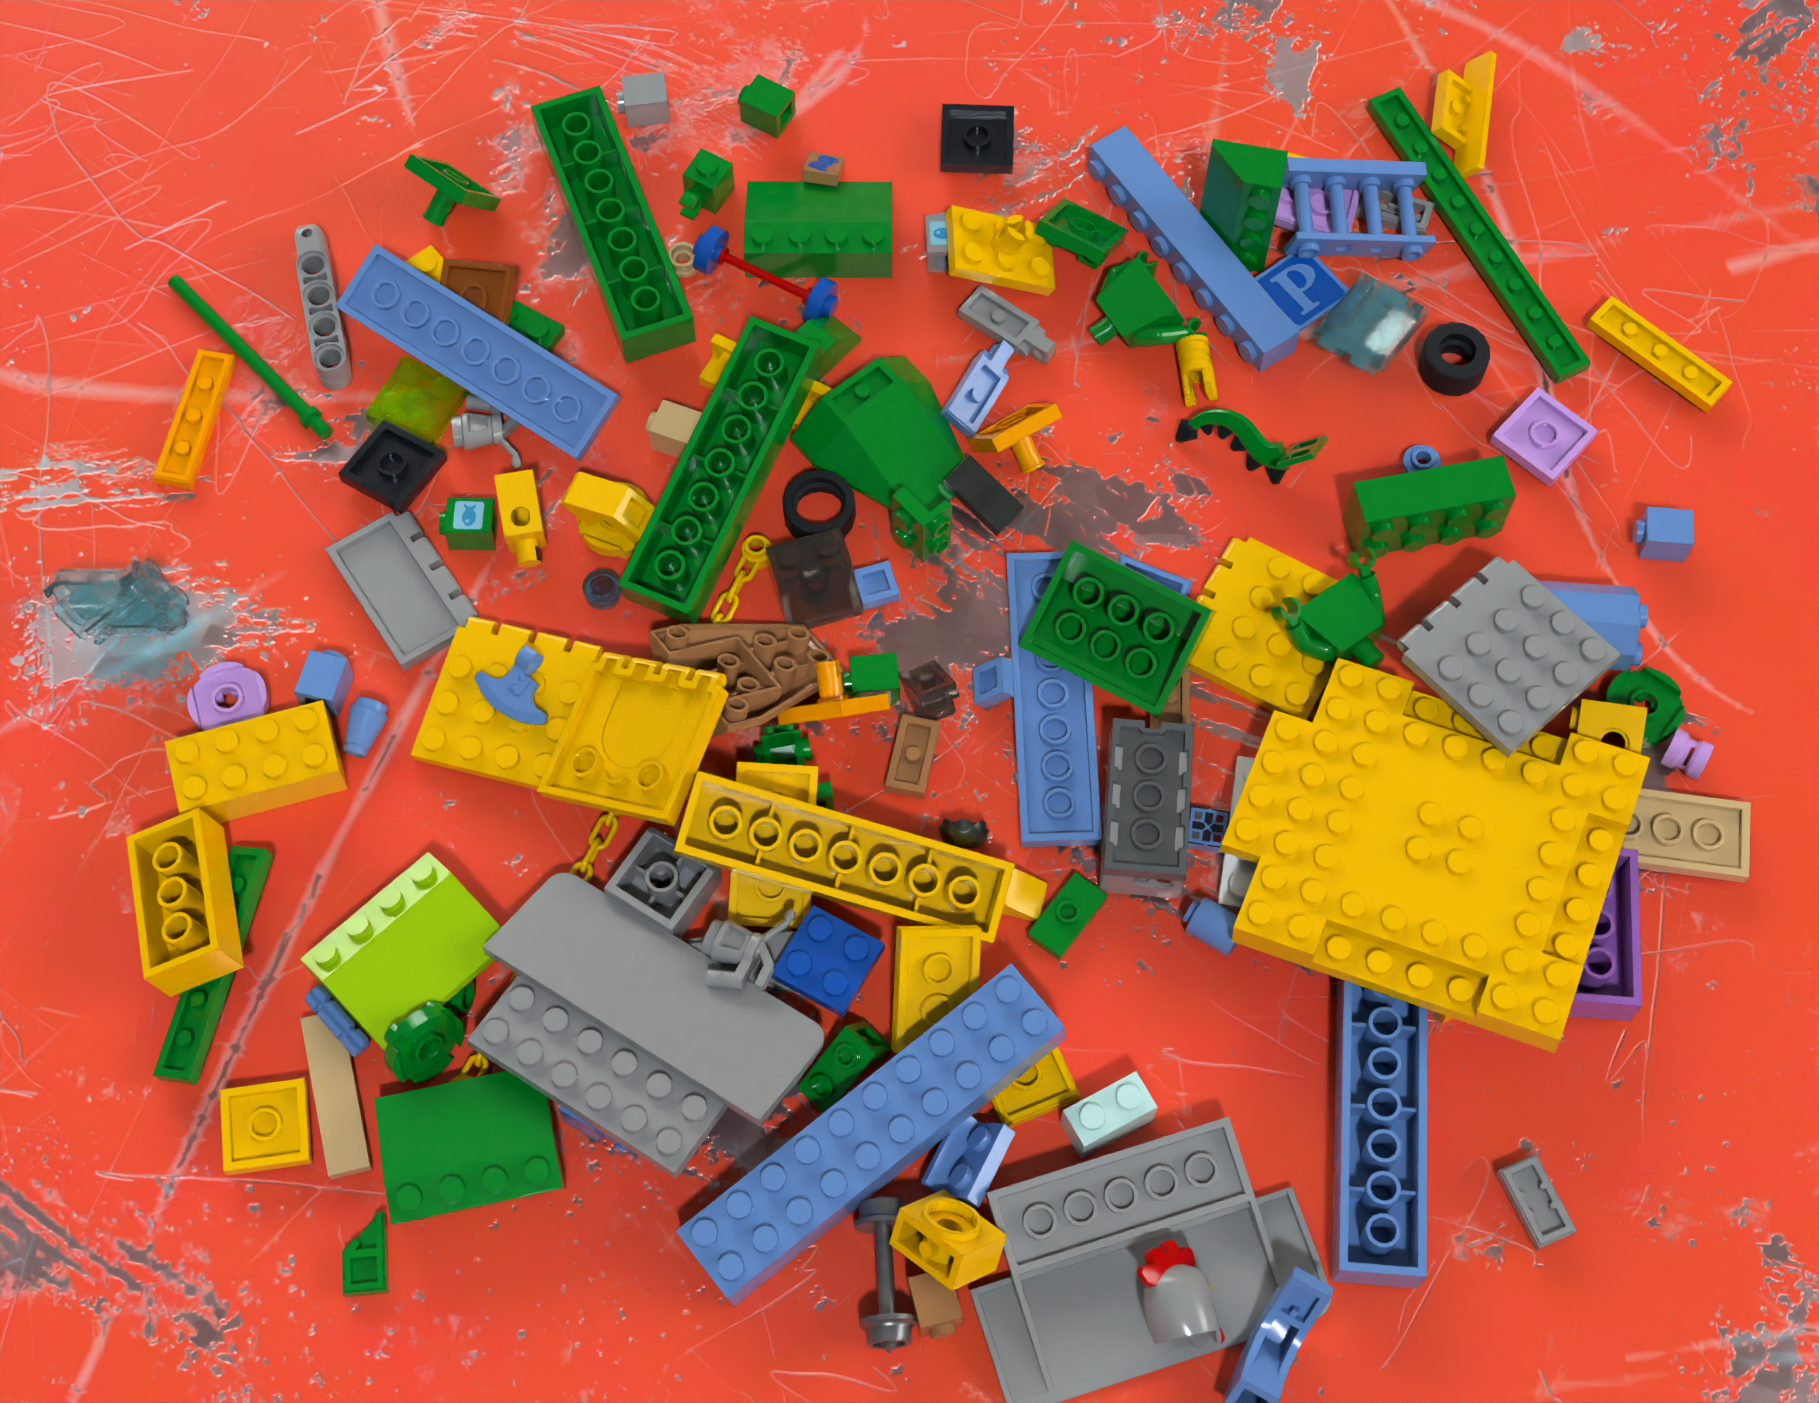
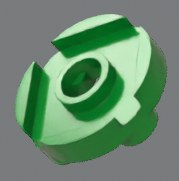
[1603,668,1685,748]
[384,1001,465,1084]

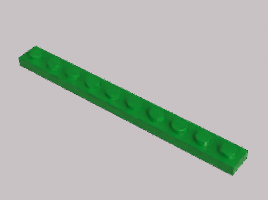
[1367,87,1591,384]

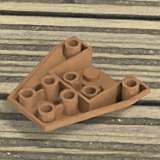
[648,624,844,737]

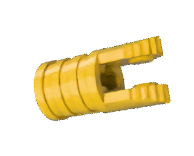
[1176,335,1218,407]

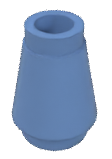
[343,697,388,758]

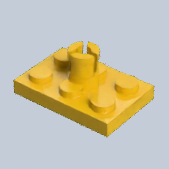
[945,205,1055,296]
[891,925,981,1053]

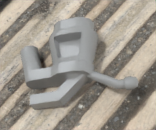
[451,394,521,469]
[701,909,796,992]

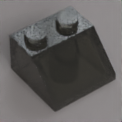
[765,527,863,629]

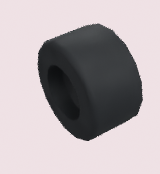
[1419,322,1490,396]

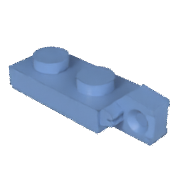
[940,340,1015,437]

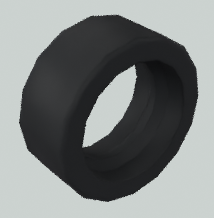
[783,470,856,547]

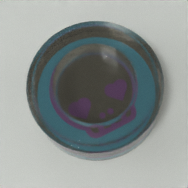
[583,569,622,610]

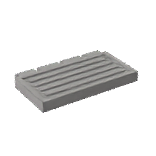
[325,511,480,672]

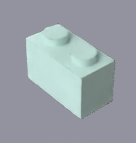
[1060,1071,1158,1160]

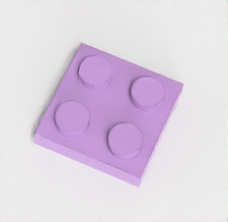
[1490,387,1598,487]

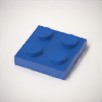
[771,905,885,1018]

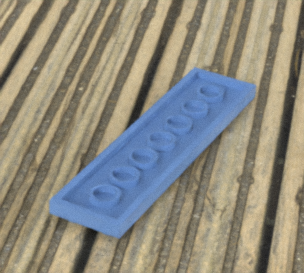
[335,244,621,462]
[1006,552,1102,847]

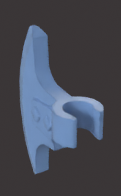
[475,645,548,725]

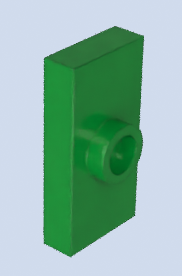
[1027,872,1108,961]

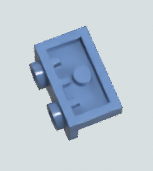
[922,1116,1016,1207]

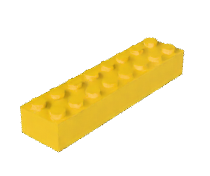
[672,771,1015,945]

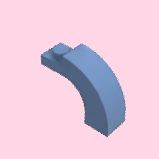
[1222,1266,1334,1403]

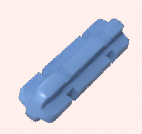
[305,985,370,1057]

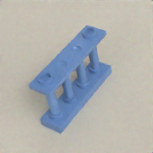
[1282,157,1436,261]

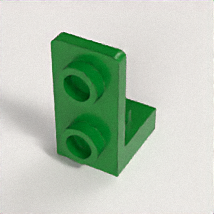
[798,1020,893,1113]

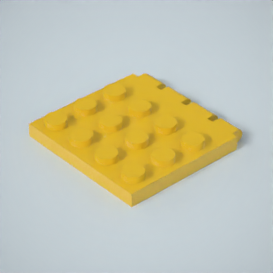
[1190,537,1338,720]
[410,616,603,790]
[537,652,729,826]

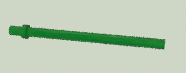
[168,275,333,440]

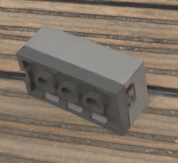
[1100,718,1194,898]

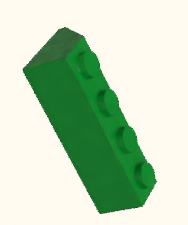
[1200,139,1288,272]

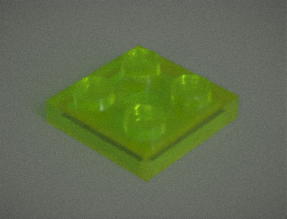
[365,355,470,446]

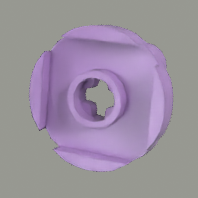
[187,662,270,731]

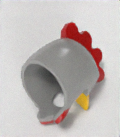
[1137,1239,1225,1348]

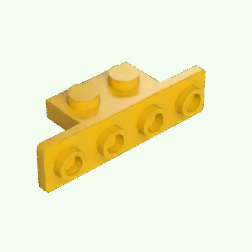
[1431,50,1497,179]

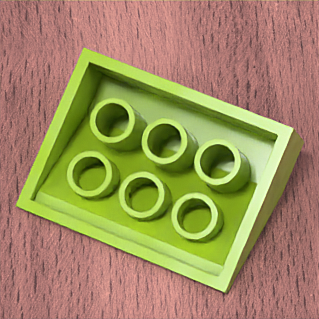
[300,852,501,1052]

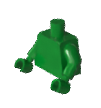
[1089,251,1207,348]
[1271,546,1385,669]

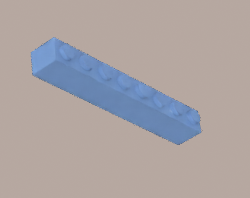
[1087,125,1300,373]

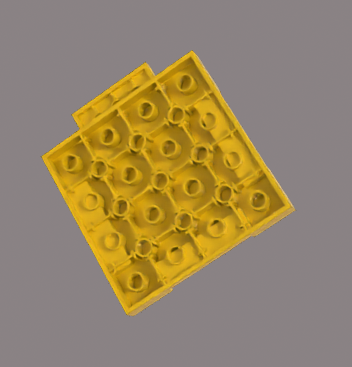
[1220,658,1650,1053]

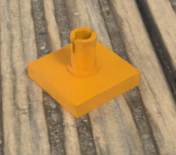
[967,403,1062,474]
[778,660,890,725]

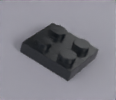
[940,104,1014,174]
[338,420,447,514]

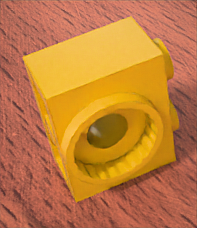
[1569,699,1648,754]
[889,1189,1007,1291]

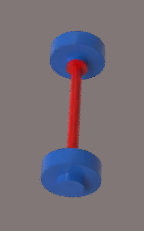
[693,225,839,322]

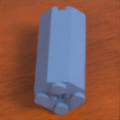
[1475,576,1648,671]

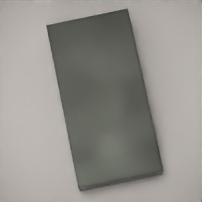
[941,454,1024,536]

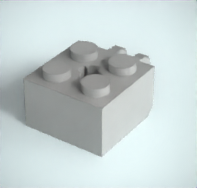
[604,827,722,939]

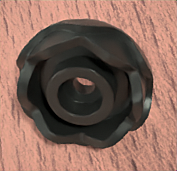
[939,819,989,848]

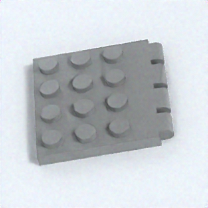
[1397,556,1621,758]

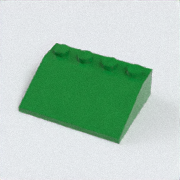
[744,181,892,278]
[1018,540,1217,717]
[374,1071,566,1225]

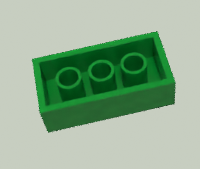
[1342,455,1516,558]

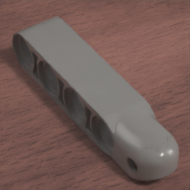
[294,224,353,390]

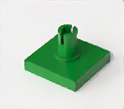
[404,154,501,227]

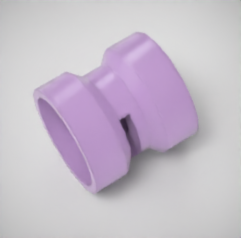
[1660,728,1715,781]

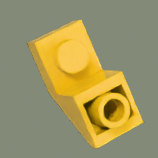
[560,472,656,543]

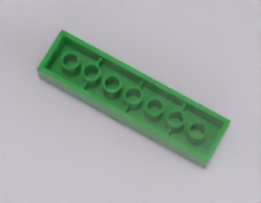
[531,85,696,363]
[618,316,824,624]

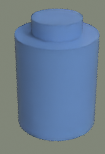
[1182,897,1238,957]

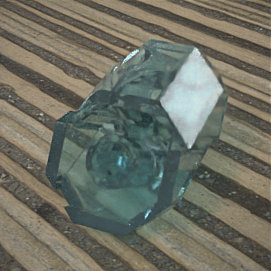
[1315,272,1431,376]
[43,558,190,646]

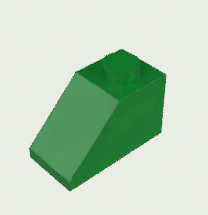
[794,316,861,382]

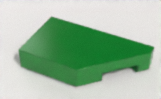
[342,1211,389,1297]

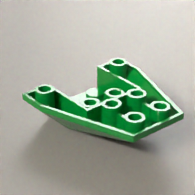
[790,356,965,512]

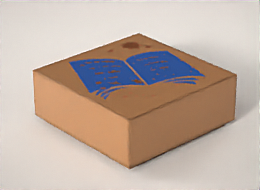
[802,152,845,187]

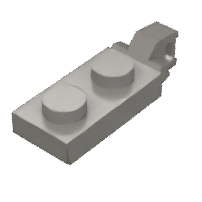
[958,285,1056,365]

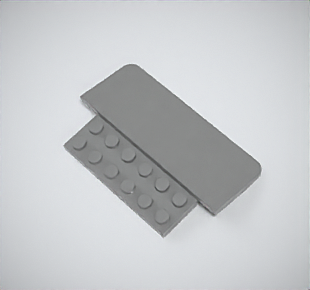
[467,873,824,1179]
[968,1117,1331,1403]

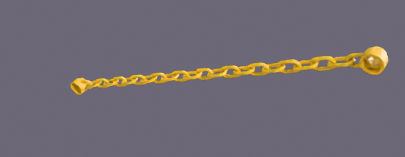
[449,535,772,1083]

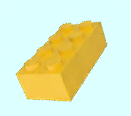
[164,700,348,824]
[126,807,244,997]

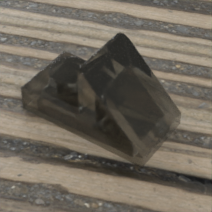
[899,660,960,721]

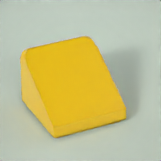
[1002,869,1048,922]

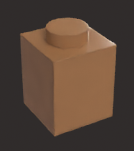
[907,1273,963,1340]

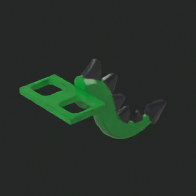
[1175,408,1328,484]

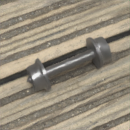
[854,1195,917,1353]

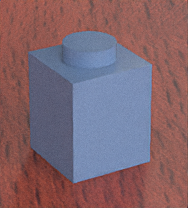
[1632,506,1694,562]
[294,650,354,717]

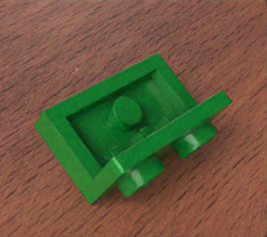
[891,487,952,562]

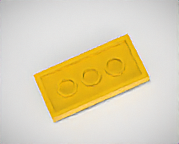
[727,762,818,929]

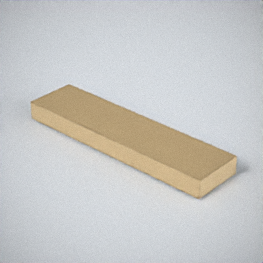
[300,1014,373,1180]

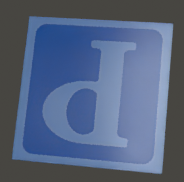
[1255,255,1353,331]

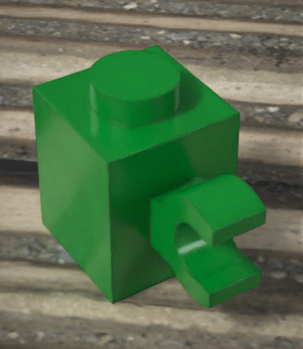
[679,148,735,221]

